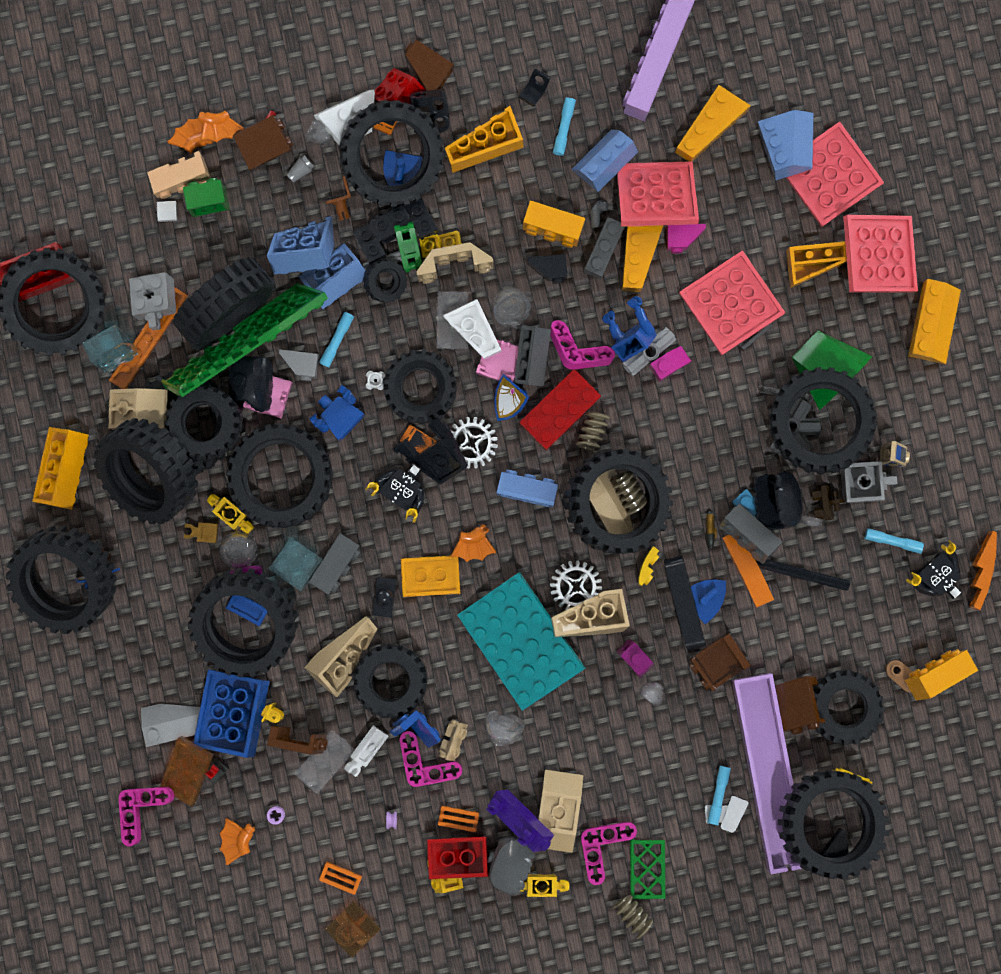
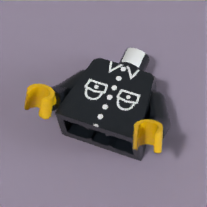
[365,464,424,523]
[906,540,961,599]

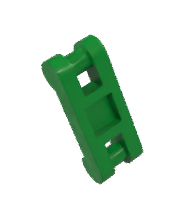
[394,222,422,273]

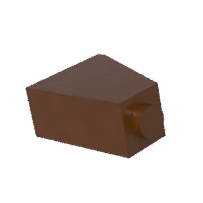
[405,39,454,91]

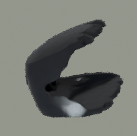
[229,355,273,413]
[754,471,802,530]

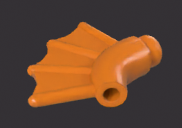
[198,111,244,143]
[167,118,213,153]
[451,524,496,562]
[219,818,255,865]

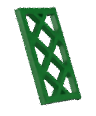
[630,839,665,900]

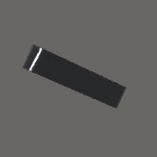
[664,555,706,651]

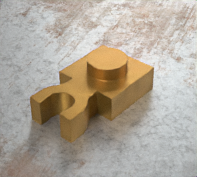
[184,522,219,543]

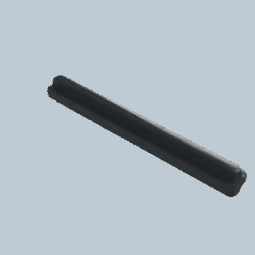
[757,560,850,591]

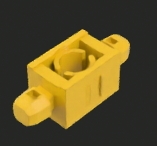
[207,494,254,534]
[520,874,569,897]

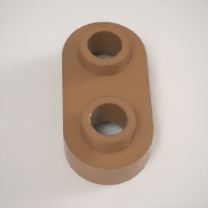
[885,660,912,693]

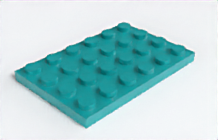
[457,572,585,711]

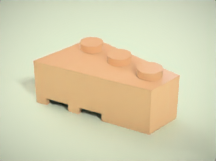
[147,151,211,199]

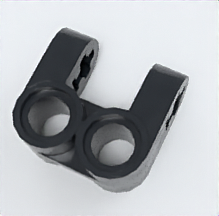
[410,90,450,134]

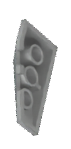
[141,704,200,747]

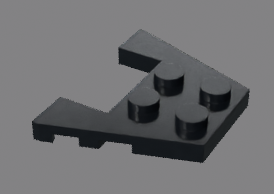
[392,415,468,485]

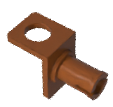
[326,176,351,221]

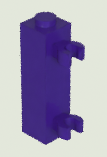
[486,790,554,852]

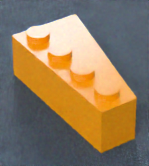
[675,85,751,162]
[445,106,524,173]
[622,225,663,292]

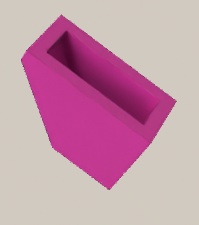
[666,224,706,254]
[649,346,691,382]

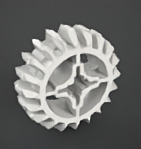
[451,417,498,469]
[550,561,602,610]

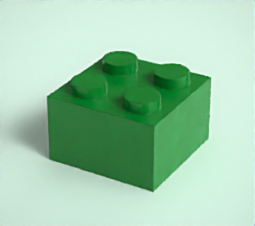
[183,178,230,217]

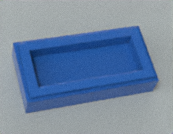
[226,595,268,626]

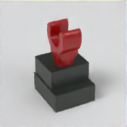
[202,757,229,784]

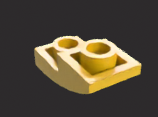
[419,231,462,258]
[637,546,659,586]

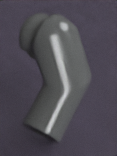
[590,200,608,227]

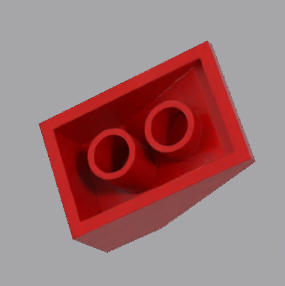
[427,836,489,879]

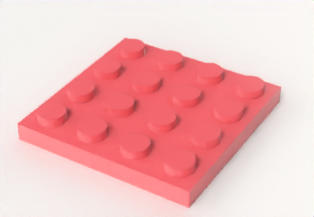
[786,122,884,227]
[617,161,699,227]
[843,215,918,293]
[679,250,785,356]

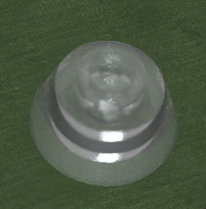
[639,681,664,706]

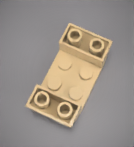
[417,243,493,284]
[108,388,168,430]
[538,770,583,853]

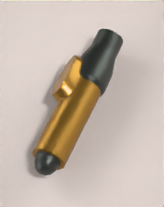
[706,511,717,548]

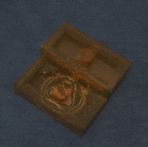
[324,901,380,958]

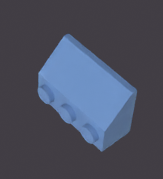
[572,129,638,192]
[299,243,366,309]
[497,470,558,508]

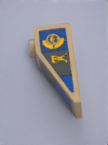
[879,441,910,467]

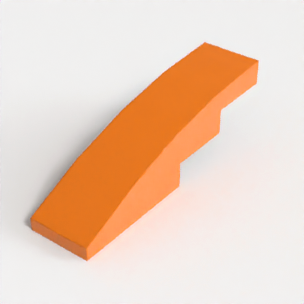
[969,531,997,610]
[722,535,774,608]

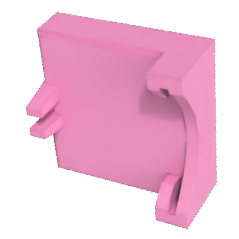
[476,340,519,383]
[243,376,292,419]

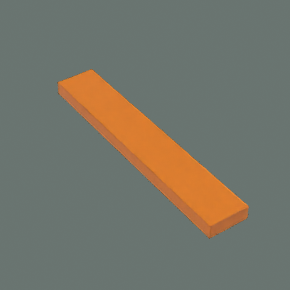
[109,287,188,389]

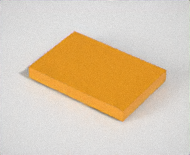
[401,556,460,597]

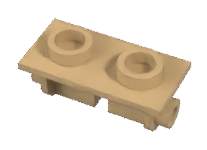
[439,719,468,761]

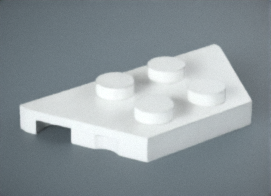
[314,90,375,145]

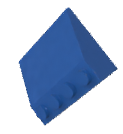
[193,670,270,758]

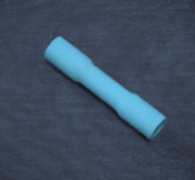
[553,98,576,156]
[319,312,354,368]
[864,528,924,554]
[707,766,731,825]

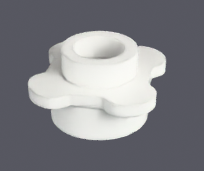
[366,371,385,390]

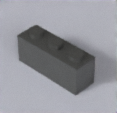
[584,217,625,280]
[514,325,551,386]
[720,504,782,564]
[309,533,361,595]

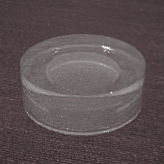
[802,516,822,527]

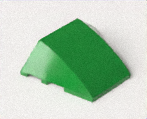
[791,330,873,411]

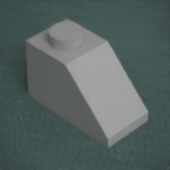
[279,350,319,381]

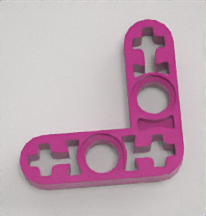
[549,320,615,370]
[400,731,462,787]
[119,787,174,846]
[581,822,637,885]

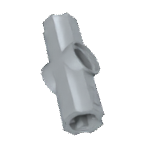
[622,327,676,376]

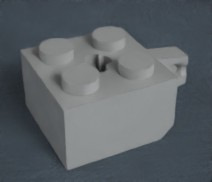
[129,272,176,331]
[841,462,897,504]

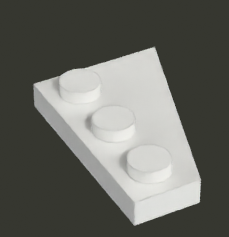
[443,299,502,359]

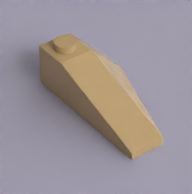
[589,469,633,535]
[551,589,630,637]
[304,617,377,697]

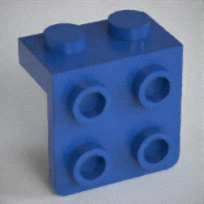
[390,710,441,747]

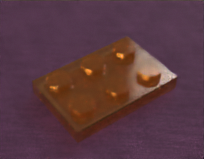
[160,736,213,806]

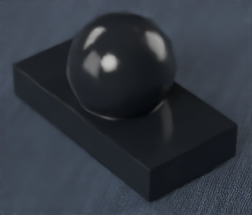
[372,577,397,618]

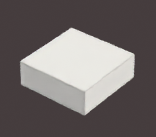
[157,201,178,222]

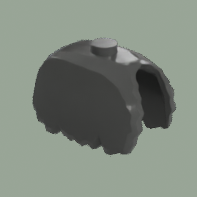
[488,835,535,896]

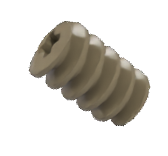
[576,411,611,454]
[610,471,647,515]
[611,895,653,939]

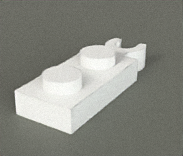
[344,725,389,777]

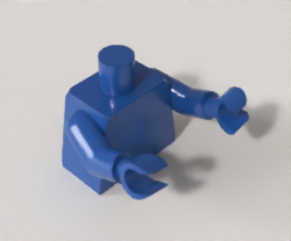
[602,296,657,362]
[309,385,365,442]

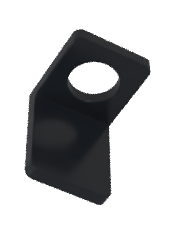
[519,69,551,107]

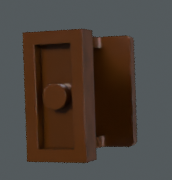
[233,115,293,171]
[689,633,751,692]
[775,676,826,735]
[267,726,328,755]

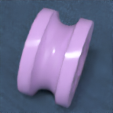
[267,806,285,824]
[386,812,397,829]

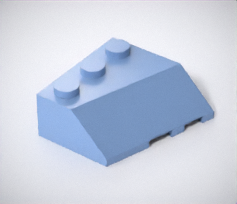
[758,110,813,180]
[267,216,334,274]

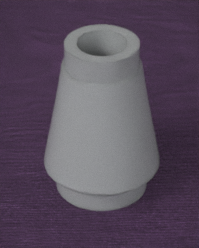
[286,155,315,182]

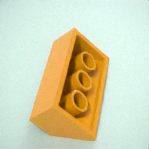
[908,279,961,364]
[32,427,89,510]

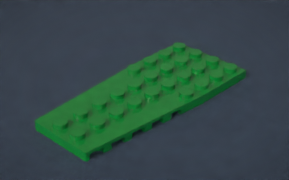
[161,283,328,397]

